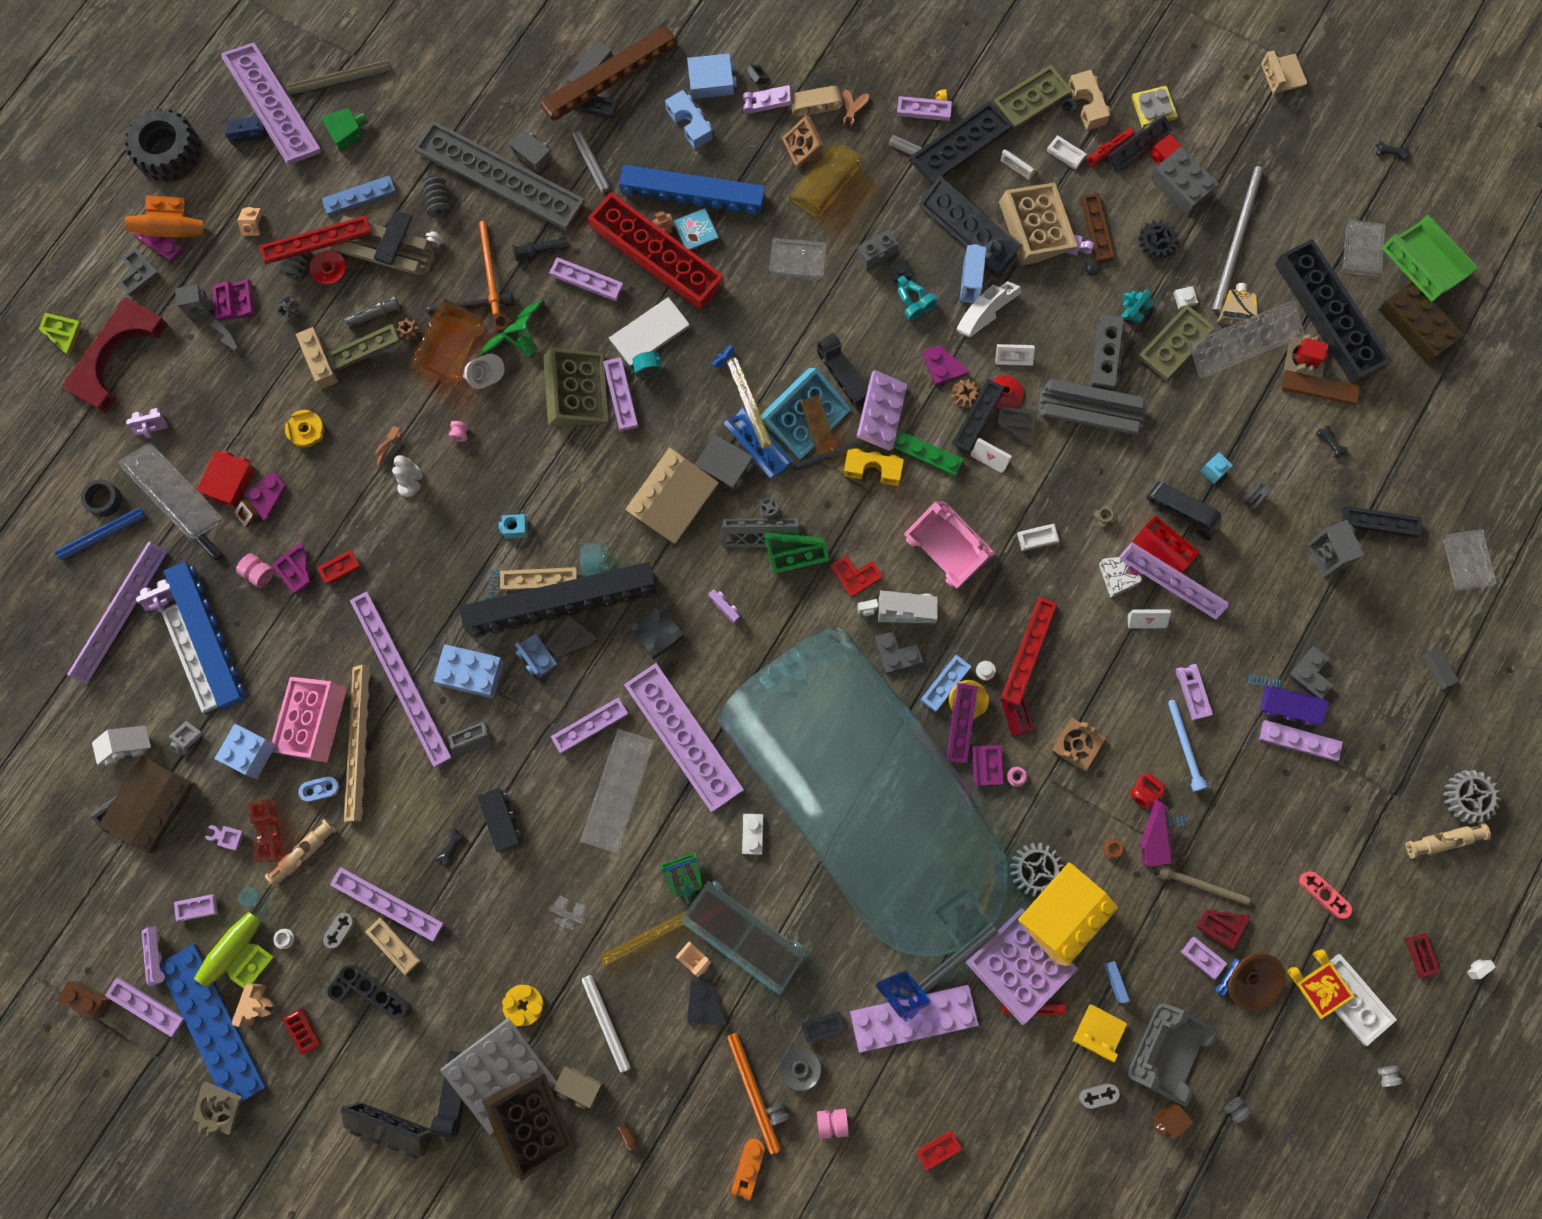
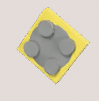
[1131,86,1178,128]

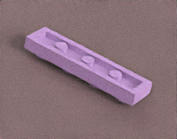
[549,257,624,301]
[603,357,638,432]
[551,697,629,754]
[1259,720,1343,761]
[105,978,184,1037]

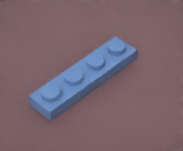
[322,175,397,217]

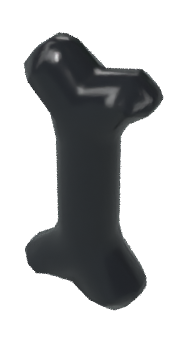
[1376,141,1410,160]
[1316,426,1348,458]
[435,829,465,867]

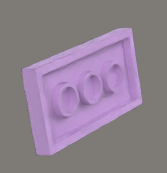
[857,370,907,451]

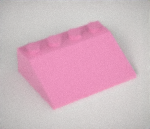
[272,677,347,763]

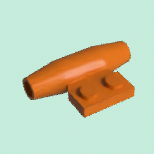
[125,195,204,238]

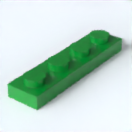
[892,430,963,477]

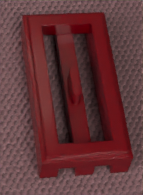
[1405,933,1440,978]

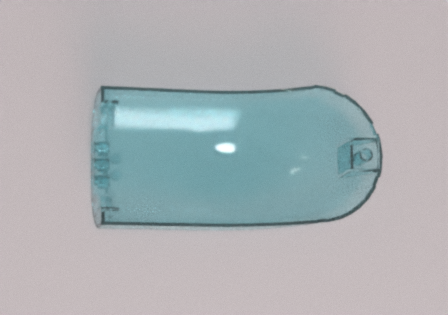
[717,628,1008,956]

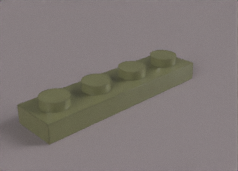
[327,324,401,372]

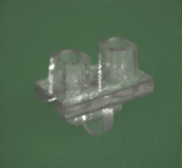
[549,896,587,932]

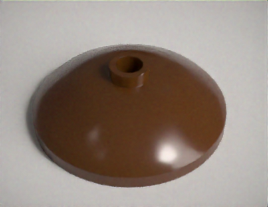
[1229,952,1286,1011]

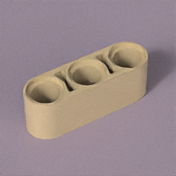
[791,86,843,117]

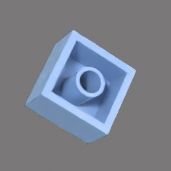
[215,724,276,779]

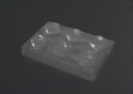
[1343,220,1385,277]
[769,238,827,279]
[1442,529,1497,591]

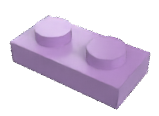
[708,589,740,625]
[1181,937,1227,979]

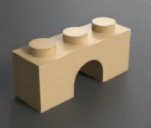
[1068,70,1111,131]
[296,327,339,390]

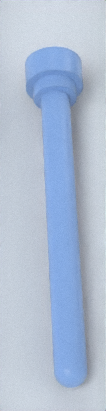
[1168,700,1209,792]

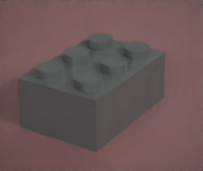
[1150,147,1219,216]
[1307,520,1364,578]

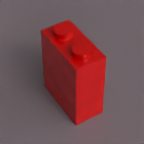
[196,450,256,508]

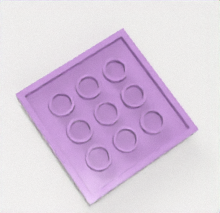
[965,908,1078,1025]

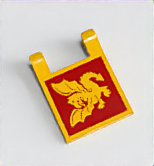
[1287,950,1354,1019]

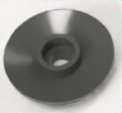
[780,1048,821,1091]

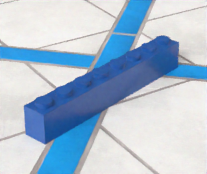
[619,165,765,214]
[164,561,246,710]

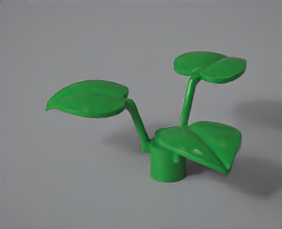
[480,300,545,357]

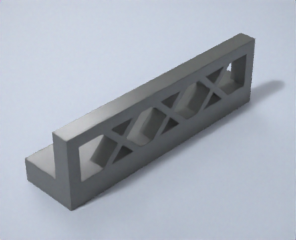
[722,518,799,548]

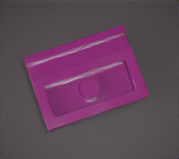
[972,745,1003,786]

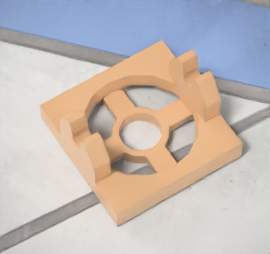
[232,984,274,1027]

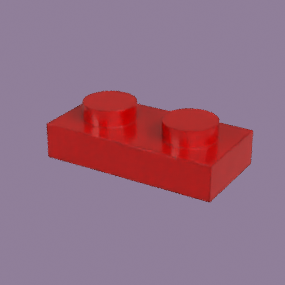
[317,550,361,585]
[916,1130,962,1171]

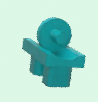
[1121,289,1154,324]

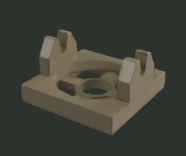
[1284,334,1328,378]
[192,1081,242,1137]

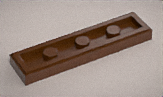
[1080,193,1115,263]
[1281,370,1360,405]

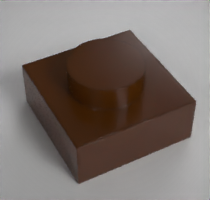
[234,500,259,527]

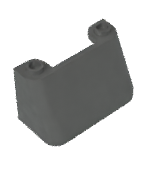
[1128,1003,1219,1107]

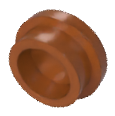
[1103,839,1124,860]

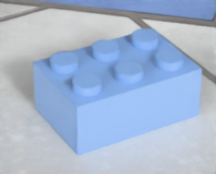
[434,644,504,699]

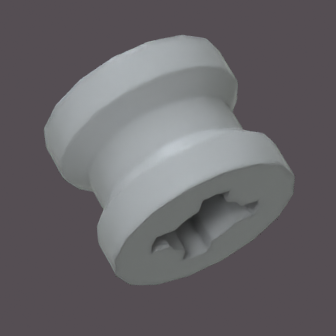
[1377,1066,1403,1087]

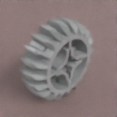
[1443,770,1501,824]
[1010,843,1064,897]

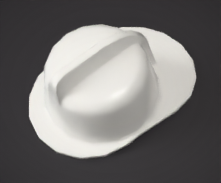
[463,354,504,389]

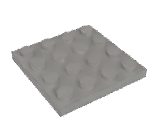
[441,1018,557,1135]

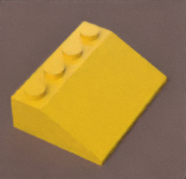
[1018,863,1119,966]

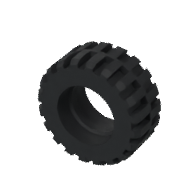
[125,108,201,182]

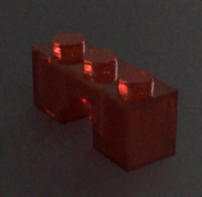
[248,799,283,864]

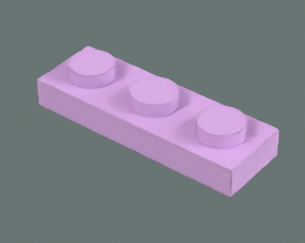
[897,96,952,121]

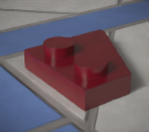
[1195,909,1251,950]

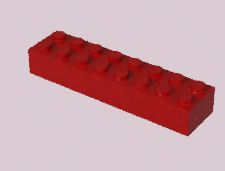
[588,192,724,311]

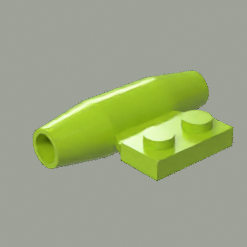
[194,912,274,988]

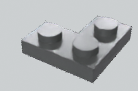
[118,247,160,297]
[875,631,923,674]
[1288,646,1333,698]

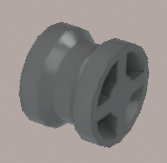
[760,498,779,519]
[1224,1097,1251,1123]
[765,1102,790,1126]

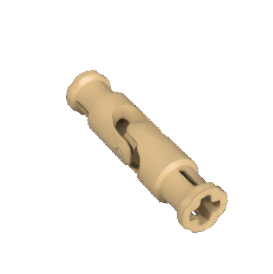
[265,819,337,888]
[1406,823,1491,859]

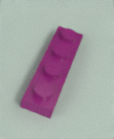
[946,683,978,763]

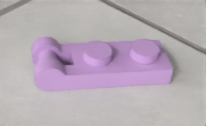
[743,85,792,114]
[1176,664,1213,721]
[142,926,165,986]

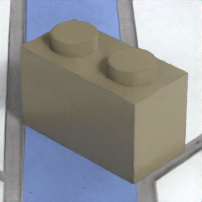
[553,1065,603,1109]

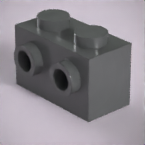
[509,129,552,173]

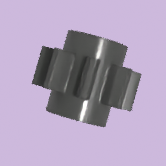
[276,296,300,320]

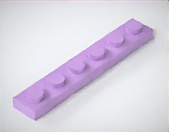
[1120,542,1228,619]
[330,867,445,942]

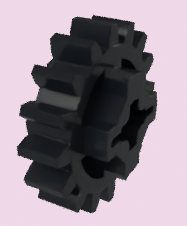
[1138,220,1179,260]

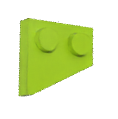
[39,313,82,356]

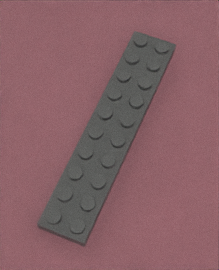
[414,120,585,231]

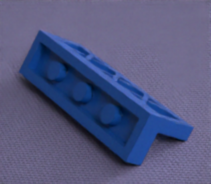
[724,406,793,478]

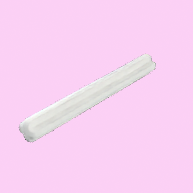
[582,975,630,1073]

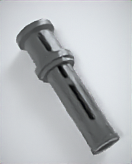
[344,295,401,329]

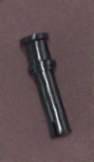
[512,237,569,262]

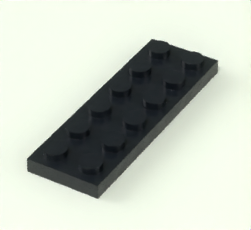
[909,101,1013,185]
[918,175,1022,274]

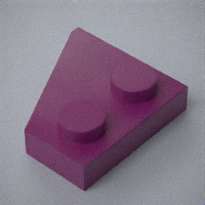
[922,345,969,386]
[243,471,287,522]
[272,542,311,594]

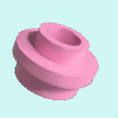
[1007,767,1027,787]

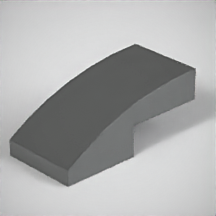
[211,320,243,357]

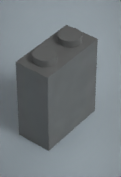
[695,434,754,493]

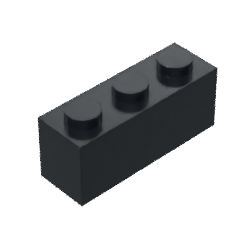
[477,787,523,853]

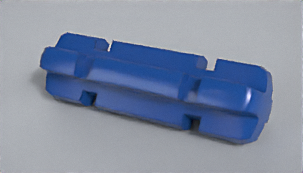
[1216,959,1240,997]

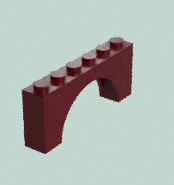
[62,297,168,414]

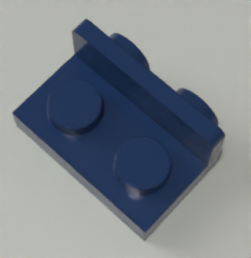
[225,116,266,143]

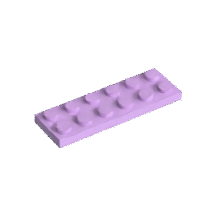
[850,985,978,1053]

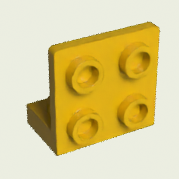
[1073,1004,1127,1062]

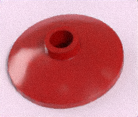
[309,250,346,285]
[992,376,1024,411]

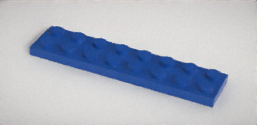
[159,944,267,1108]

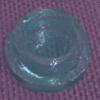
[238,887,259,908]

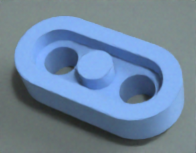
[299,777,340,802]

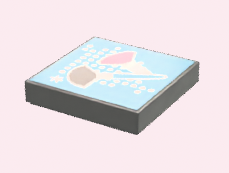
[673,208,720,252]

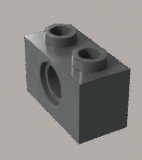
[857,230,898,271]
[175,284,214,320]

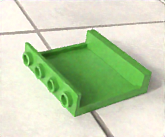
[1381,214,1478,302]

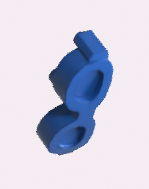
[711,345,735,368]

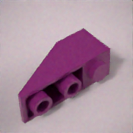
[1140,801,1173,867]

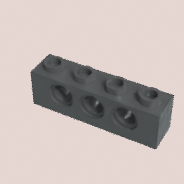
[1090,314,1126,391]

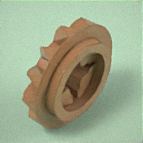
[951,379,981,408]

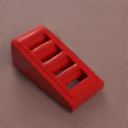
[282,1008,321,1055]

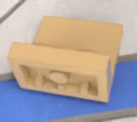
[1261,50,1307,94]

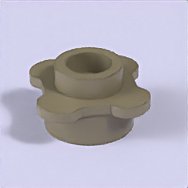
[1093,506,1116,527]

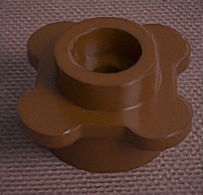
[492,315,512,334]

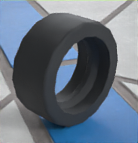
[81,479,122,517]

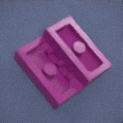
[212,279,255,320]

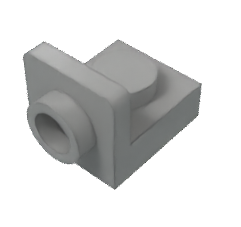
[169,721,201,756]

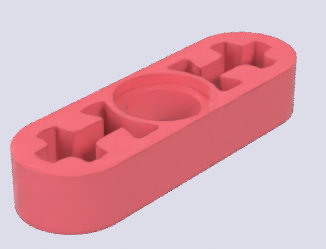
[1299,872,1352,919]

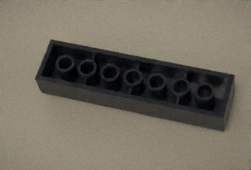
[1275,239,1392,385]

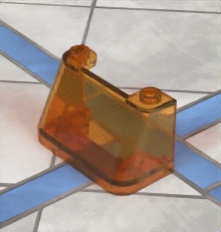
[408,298,485,386]

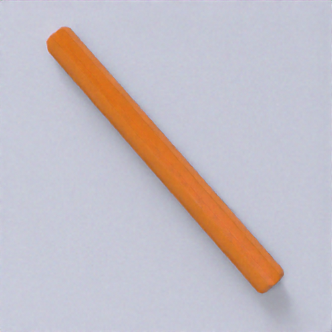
[727,1033,780,1155]

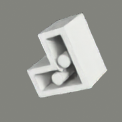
[92,725,151,766]

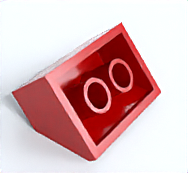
[1132,515,1200,573]

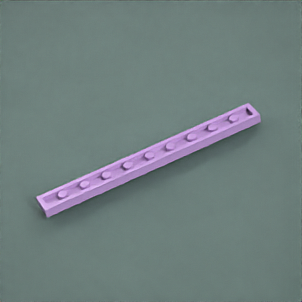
[350,592,453,768]

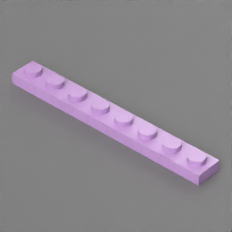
[67,541,168,684]

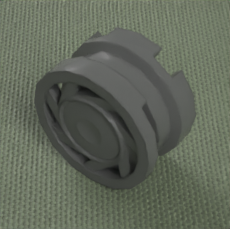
[1242,479,1271,509]

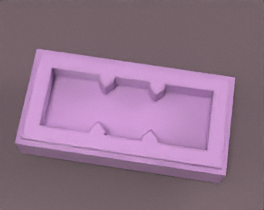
[174,894,218,922]

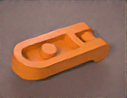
[730,1138,765,1201]

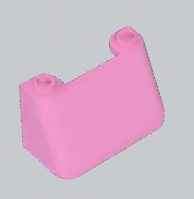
[904,501,995,588]

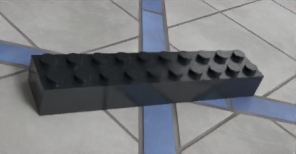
[459,562,657,638]

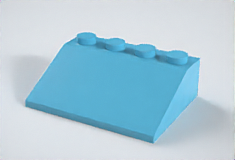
[757,368,851,460]

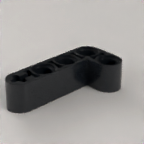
[817,333,868,408]
[1146,481,1222,541]
[327,965,411,1019]
[430,1051,464,1138]

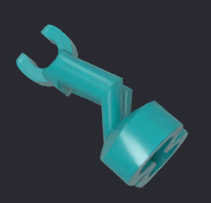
[898,276,938,322]

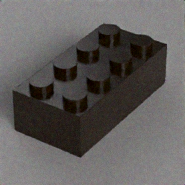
[1378,281,1464,364]

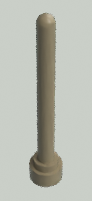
[1156,864,1251,905]

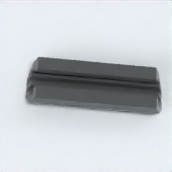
[1037,379,1146,435]

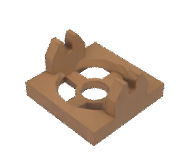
[782,115,824,168]
[1051,718,1106,772]

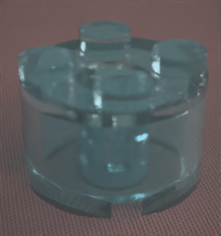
[580,543,608,577]

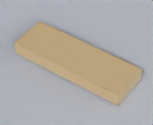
[366,918,421,976]

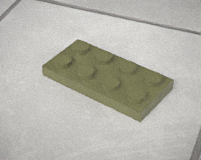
[993,65,1072,130]
[1138,304,1215,381]

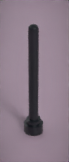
[426,291,514,314]
[794,439,876,470]

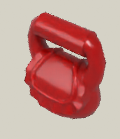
[1130,773,1165,809]

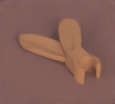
[843,90,869,128]
[375,426,401,467]

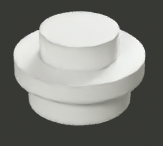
[425,232,443,248]
[976,661,996,680]
[274,929,295,949]

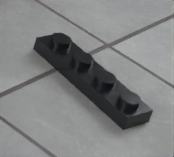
[1107,115,1172,171]
[952,379,1004,453]
[1342,506,1422,538]

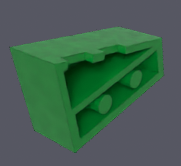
[763,532,830,573]

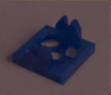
[876,970,931,1022]

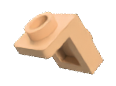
[237,207,262,236]
[676,942,711,977]

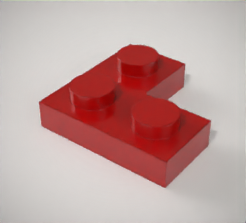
[830,555,883,598]

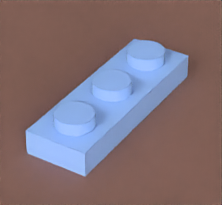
[920,655,971,712]

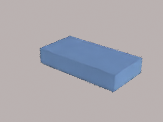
[1104,961,1129,1003]

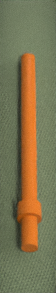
[479,221,500,317]

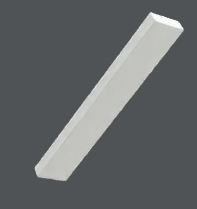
[162,604,217,713]

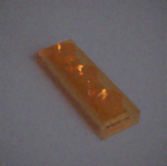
[800,395,836,455]

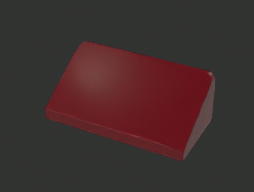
[1001,695,1035,737]

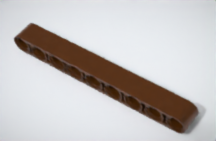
[540,26,678,121]

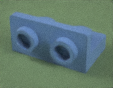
[515,633,558,678]

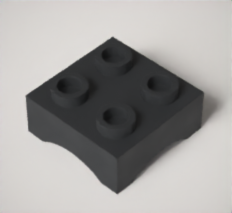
[630,604,685,660]

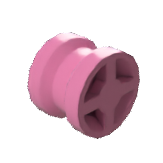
[448,421,469,442]

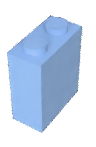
[687,53,737,99]
[959,244,986,303]

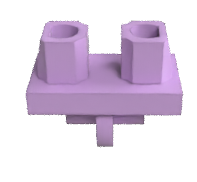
[127,408,168,438]
[136,580,175,612]

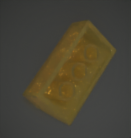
[789,145,861,218]

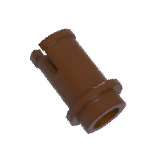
[616,1122,639,1151]

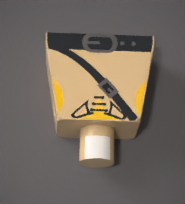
[1217,283,1258,329]

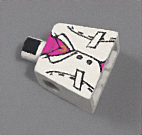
[1099,557,1142,598]

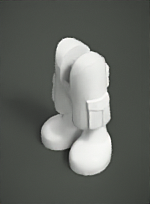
[392,455,423,497]

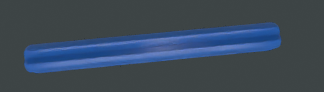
[55,508,145,560]

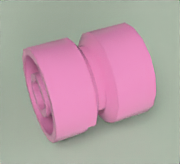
[236,553,274,588]
[817,1109,848,1139]

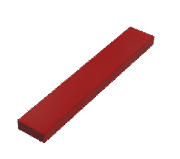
[259,216,372,265]
[1000,597,1057,707]

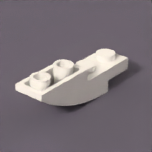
[957,281,1021,337]

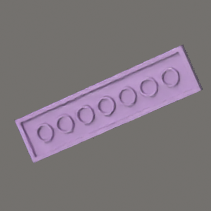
[221,42,321,165]
[624,663,744,813]

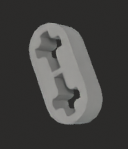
[323,913,355,949]
[1079,1083,1119,1109]

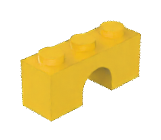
[843,449,904,486]

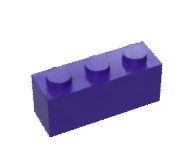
[1260,685,1329,726]

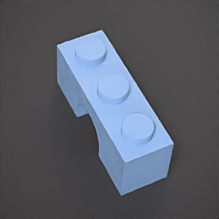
[665,90,713,150]

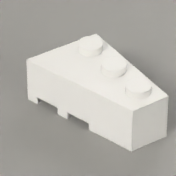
[878,591,937,623]

